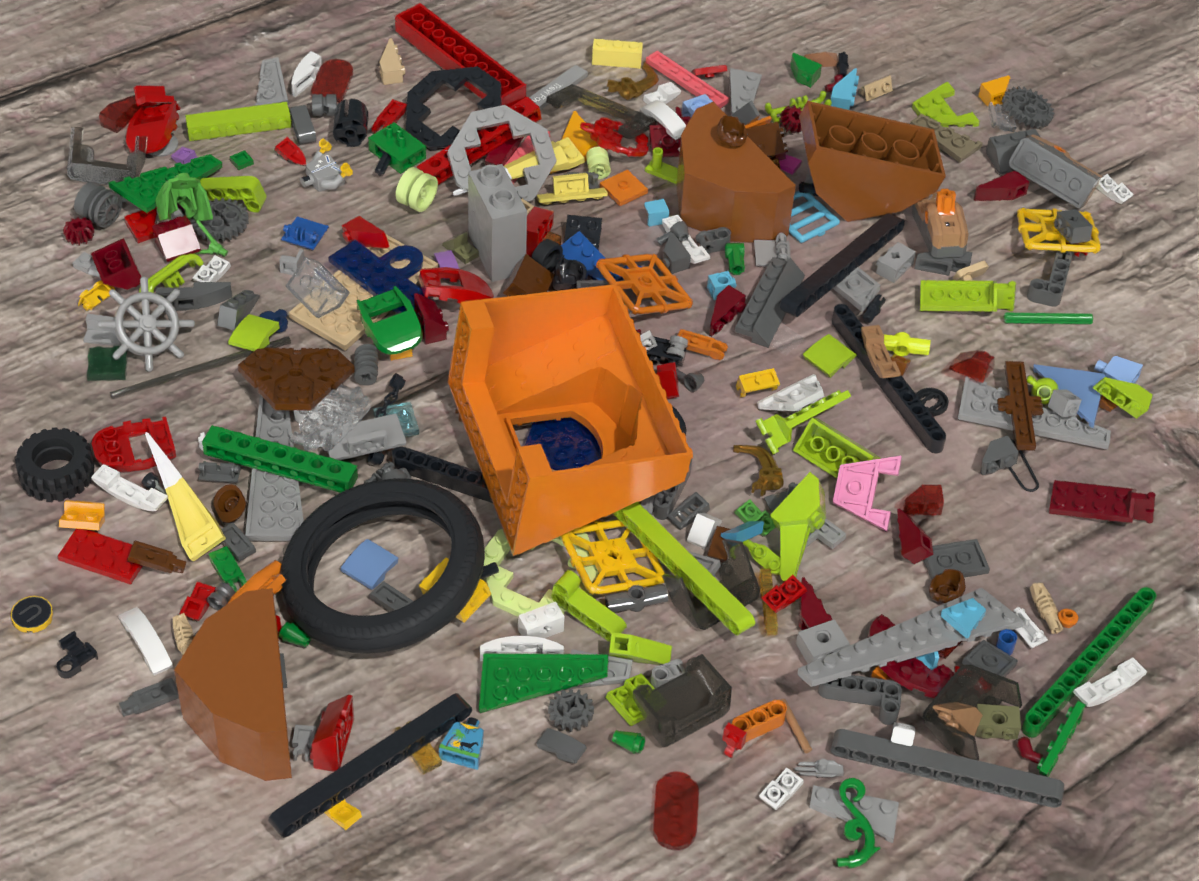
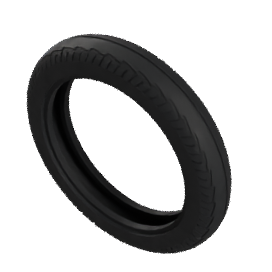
[280,478,485,654]

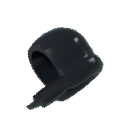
[552,255,588,291]

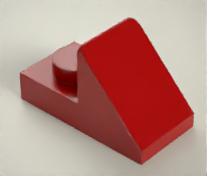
[656,362,679,399]

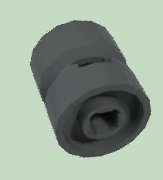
[312,94,337,116]

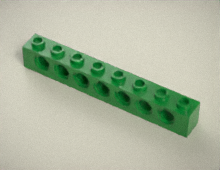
[202,425,358,493]

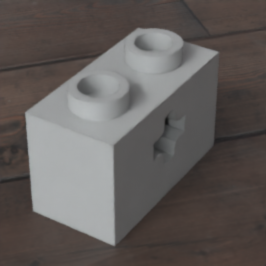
[876,242,916,283]

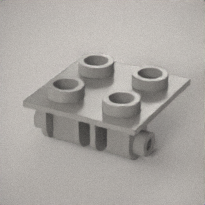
[754,233,791,266]

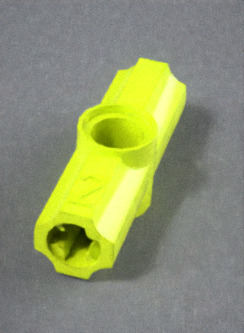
[883,332,931,356]

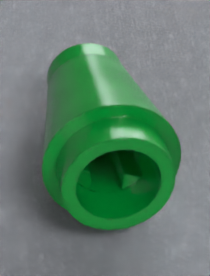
[279,622,312,648]
[612,730,646,754]

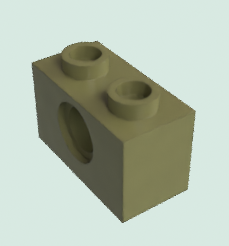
[975,704,1021,740]

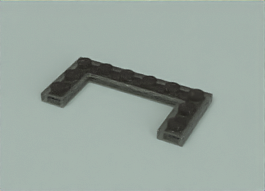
[546,84,657,139]

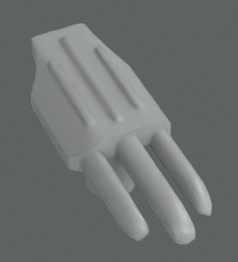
[795,759,844,777]

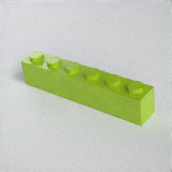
[185,102,291,141]

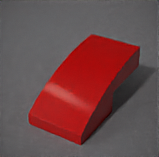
[179,582,216,621]

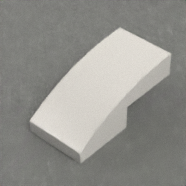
[643,82,681,104]

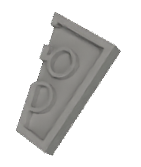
[564,649,633,690]

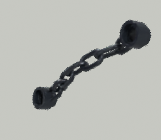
[367,373,406,465]

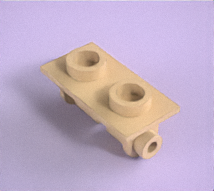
[859,75,893,102]

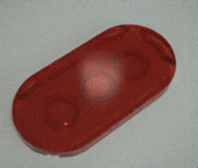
[311,59,353,103]
[653,772,699,850]

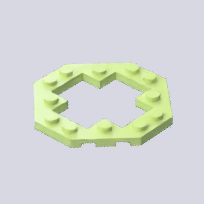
[484,529,603,617]

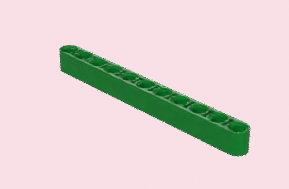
[1022,587,1156,738]

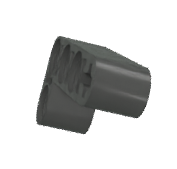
[1027,251,1073,307]
[653,459,692,520]
[818,675,902,725]

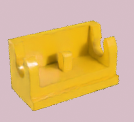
[736,368,780,397]

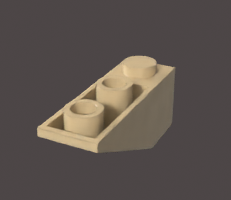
[380,38,405,85]

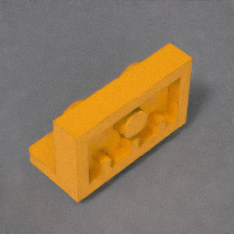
[59,500,105,530]

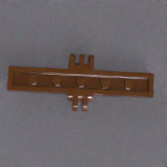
[997,361,1044,451]

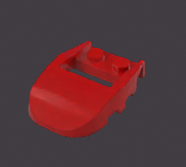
[126,100,181,155]
[419,267,494,303]
[92,416,176,472]

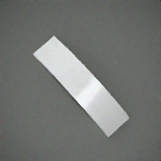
[640,100,686,140]
[662,215,710,264]
[91,464,168,511]
[118,607,173,676]
[480,636,564,661]
[1073,658,1147,707]

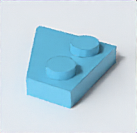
[941,598,986,639]

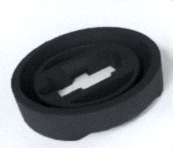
[916,388,949,417]

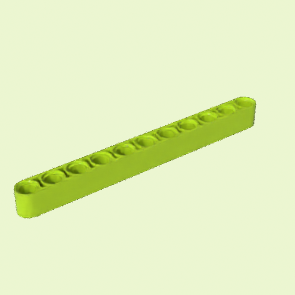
[613,502,755,636]

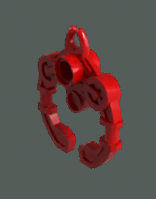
[580,117,648,157]

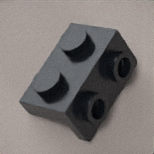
[647,336,688,367]

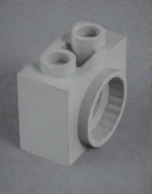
[796,619,850,664]

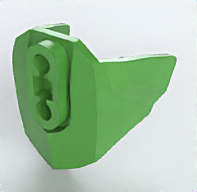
[155,173,213,221]

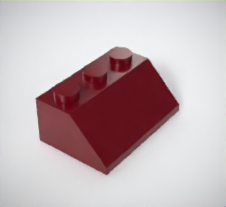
[91,238,142,290]

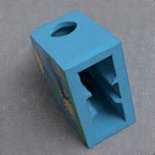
[439,717,484,770]

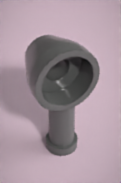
[656,221,689,246]
[677,368,704,392]

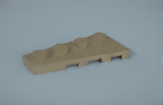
[910,114,983,163]

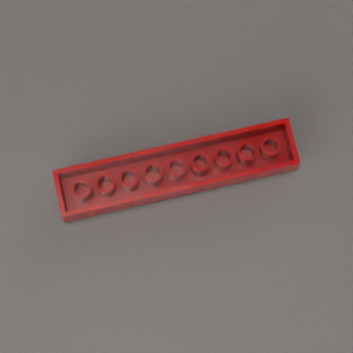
[395,3,527,107]

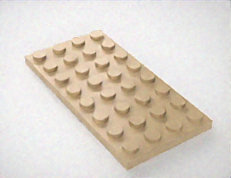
[289,235,438,351]

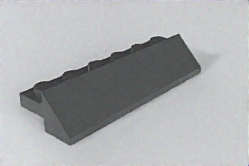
[735,257,805,348]

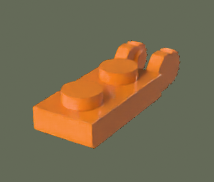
[677,329,728,360]

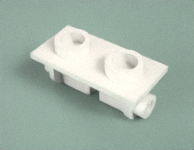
[1013,607,1048,649]

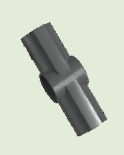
[605,584,668,612]

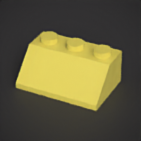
[592,39,643,69]

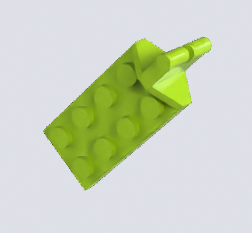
[920,280,1016,312]
[755,390,851,455]

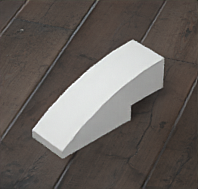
[292,51,322,97]

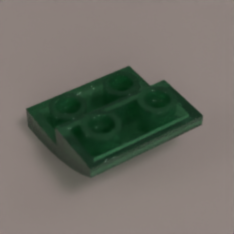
[87,346,128,381]

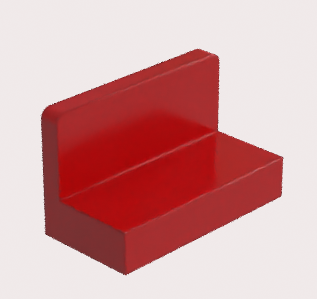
[134,86,174,107]

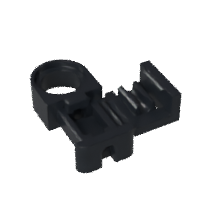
[56,631,98,679]

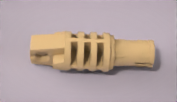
[1030,583,1063,634]
[173,613,194,655]

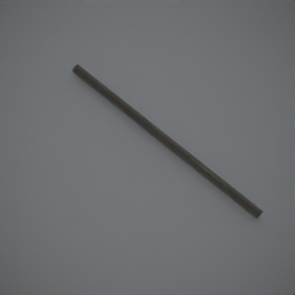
[110,336,291,399]

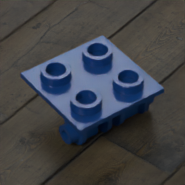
[281,216,329,250]

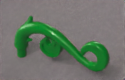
[837,778,880,869]

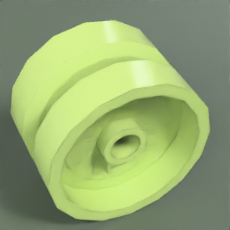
[396,167,438,212]

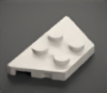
[757,374,824,411]

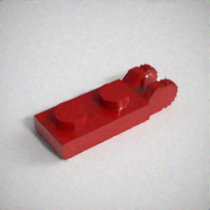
[371,99,407,133]

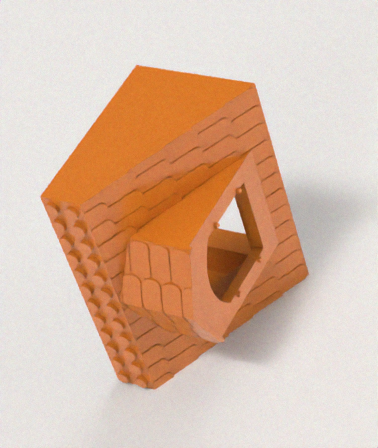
[448,284,693,556]

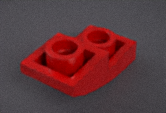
[761,575,807,613]

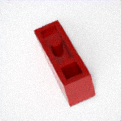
[341,216,390,248]

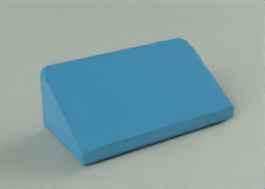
[721,521,764,545]

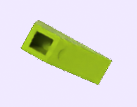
[1092,377,1153,419]
[608,632,672,665]

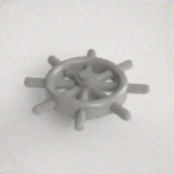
[98,276,195,372]

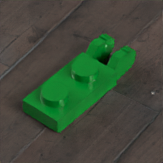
[208,546,247,593]

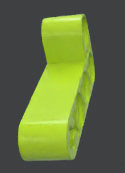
[200,176,267,213]
[551,570,627,642]

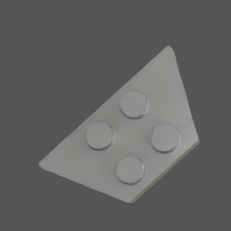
[833,267,880,312]

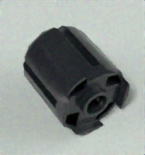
[333,98,369,147]

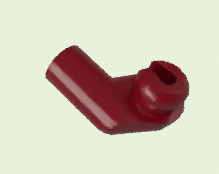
[825,74,843,93]
[1017,737,1043,764]

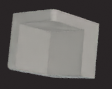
[279,249,305,276]

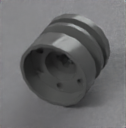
[74,181,122,228]

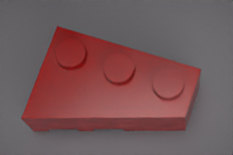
[526,206,554,257]

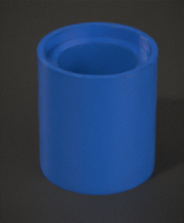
[995,629,1017,655]

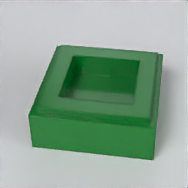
[230,150,254,171]

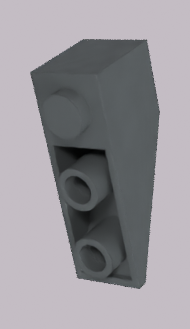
[217,290,260,330]

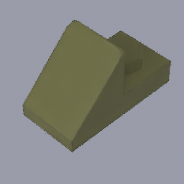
[442,232,479,265]

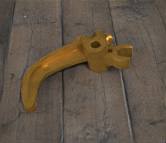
[607,63,659,100]
[733,445,784,496]

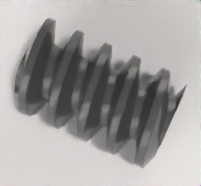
[354,344,378,386]

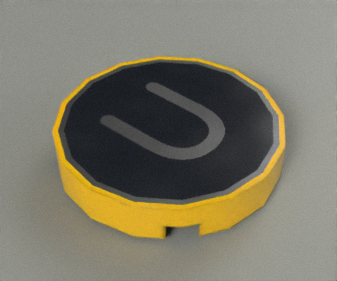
[11,596,53,633]

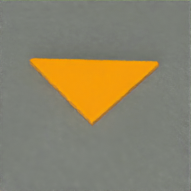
[550,111,608,174]

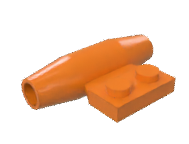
[226,560,286,605]

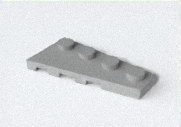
[255,57,289,106]
[729,68,762,117]

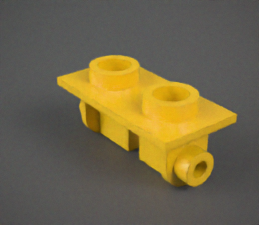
[78,280,115,311]

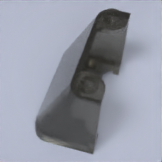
[633,654,732,747]

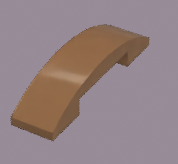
[861,325,901,378]

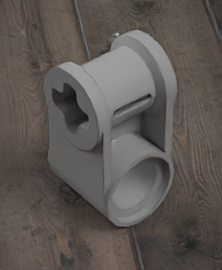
[650,659,691,693]

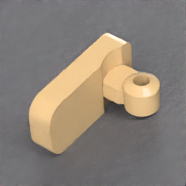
[953,261,989,281]

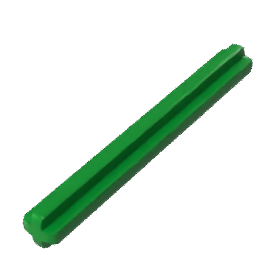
[1004,312,1093,324]

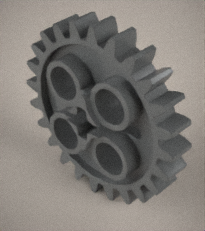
[1002,86,1055,129]
[190,198,249,241]

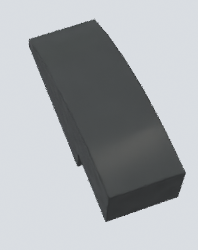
[915,252,973,276]

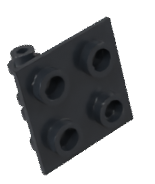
[564,215,602,251]

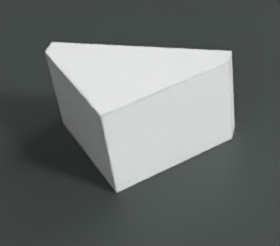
[687,513,722,549]

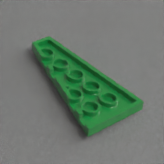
[109,154,222,213]

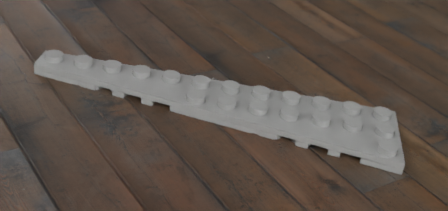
[245,395,304,541]
[798,587,1024,687]

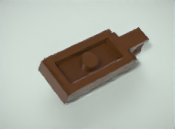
[127,540,186,573]

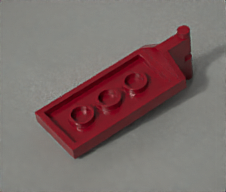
[1049,480,1156,524]

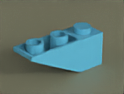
[831,68,859,110]

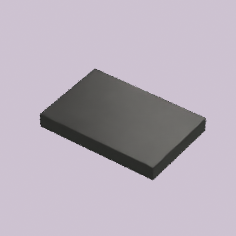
[923,539,990,581]

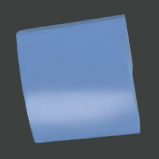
[341,539,398,590]

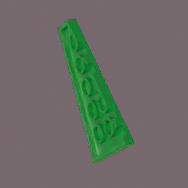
[479,654,609,713]

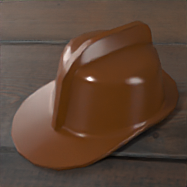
[213,484,246,523]

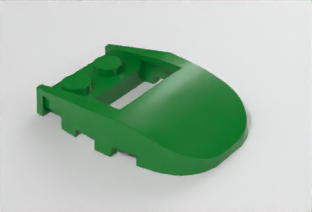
[356,286,423,354]

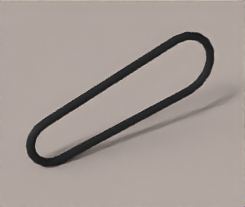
[1008,439,1039,492]

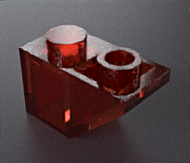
[903,484,944,516]

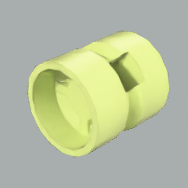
[586,147,611,179]

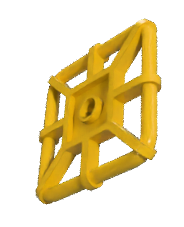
[1017,208,1101,254]
[561,520,667,595]

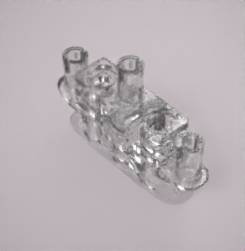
[291,384,372,452]

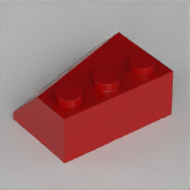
[310,695,354,772]

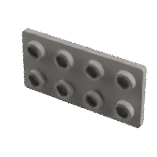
[322,414,406,460]

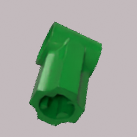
[725,243,745,275]

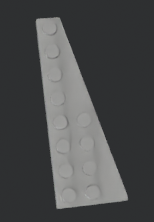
[958,375,1111,450]

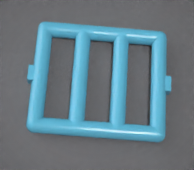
[789,191,840,243]

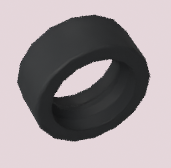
[531,239,563,272]

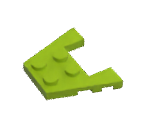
[912,82,980,127]

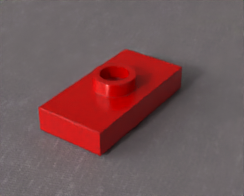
[691,65,727,78]

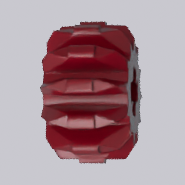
[779,104,802,135]
[63,217,95,246]

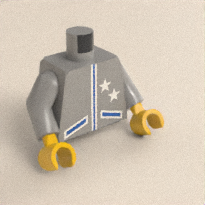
[300,138,353,192]

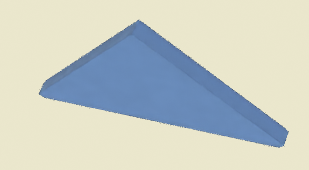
[1033,364,1106,428]

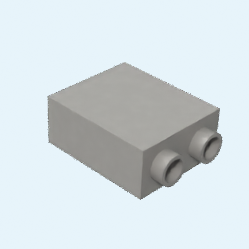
[468,164,527,282]

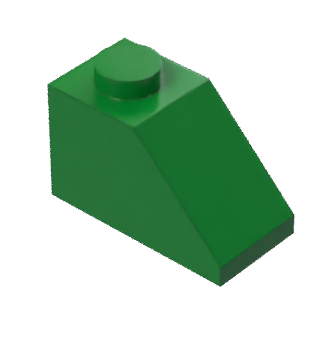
[790,52,822,88]

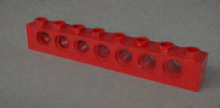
[416,96,542,185]

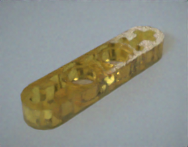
[759,569,778,636]

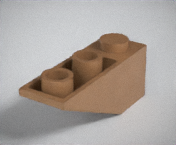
[933,702,983,738]

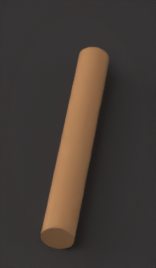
[780,698,812,753]

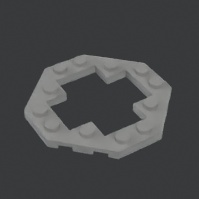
[447,105,557,203]

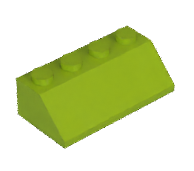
[793,418,881,478]

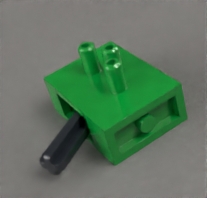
[368,122,426,176]

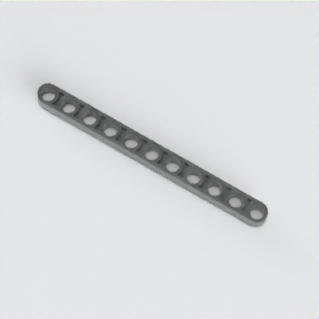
[831,729,1064,808]

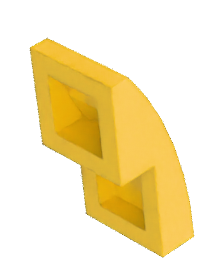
[325,799,362,830]

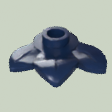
[259,309,288,333]

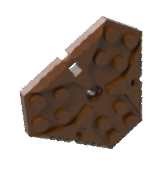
[238,348,355,411]

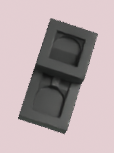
[537,728,587,764]

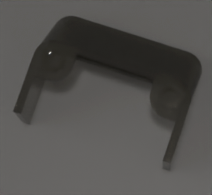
[67,126,148,185]
[662,539,760,630]
[923,665,1022,761]

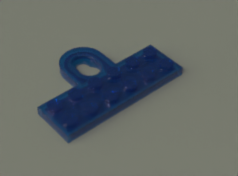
[328,239,429,314]

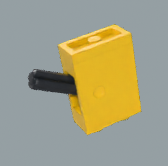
[419,557,499,623]

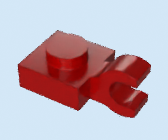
[722,722,747,759]

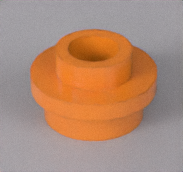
[1058,609,1078,628]

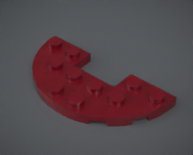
[867,614,974,700]

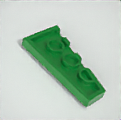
[1037,701,1086,777]

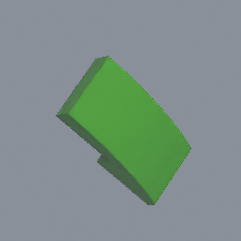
[734,499,776,537]

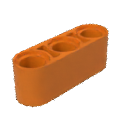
[732,700,787,742]

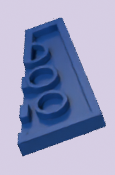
[561,231,624,282]

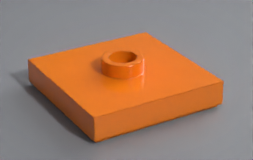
[600,169,648,206]

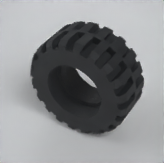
[15,427,95,502]

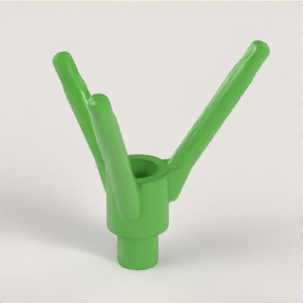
[193,220,228,257]

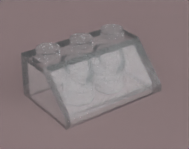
[286,257,350,318]

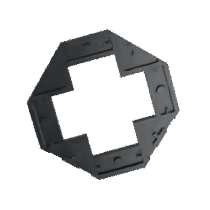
[406,66,502,151]

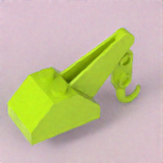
[731,472,826,582]

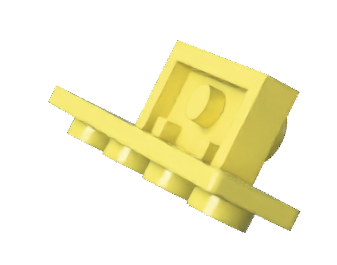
[537,173,608,205]

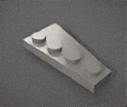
[809,785,899,843]

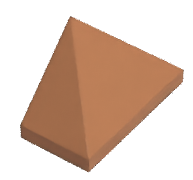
[804,52,838,67]

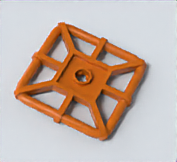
[596,253,693,315]

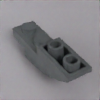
[156,282,232,311]

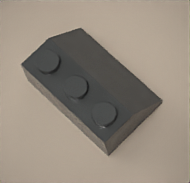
[986,129,1040,174]

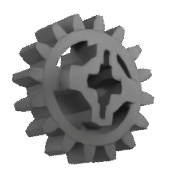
[548,688,594,732]

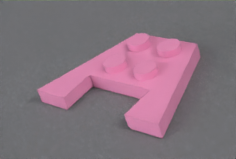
[833,456,902,532]

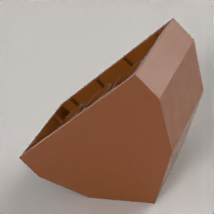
[676,101,796,243]
[799,101,946,222]
[174,588,292,781]

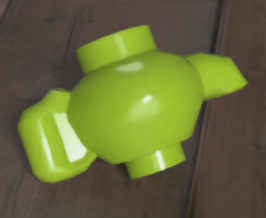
[1026,375,1059,405]

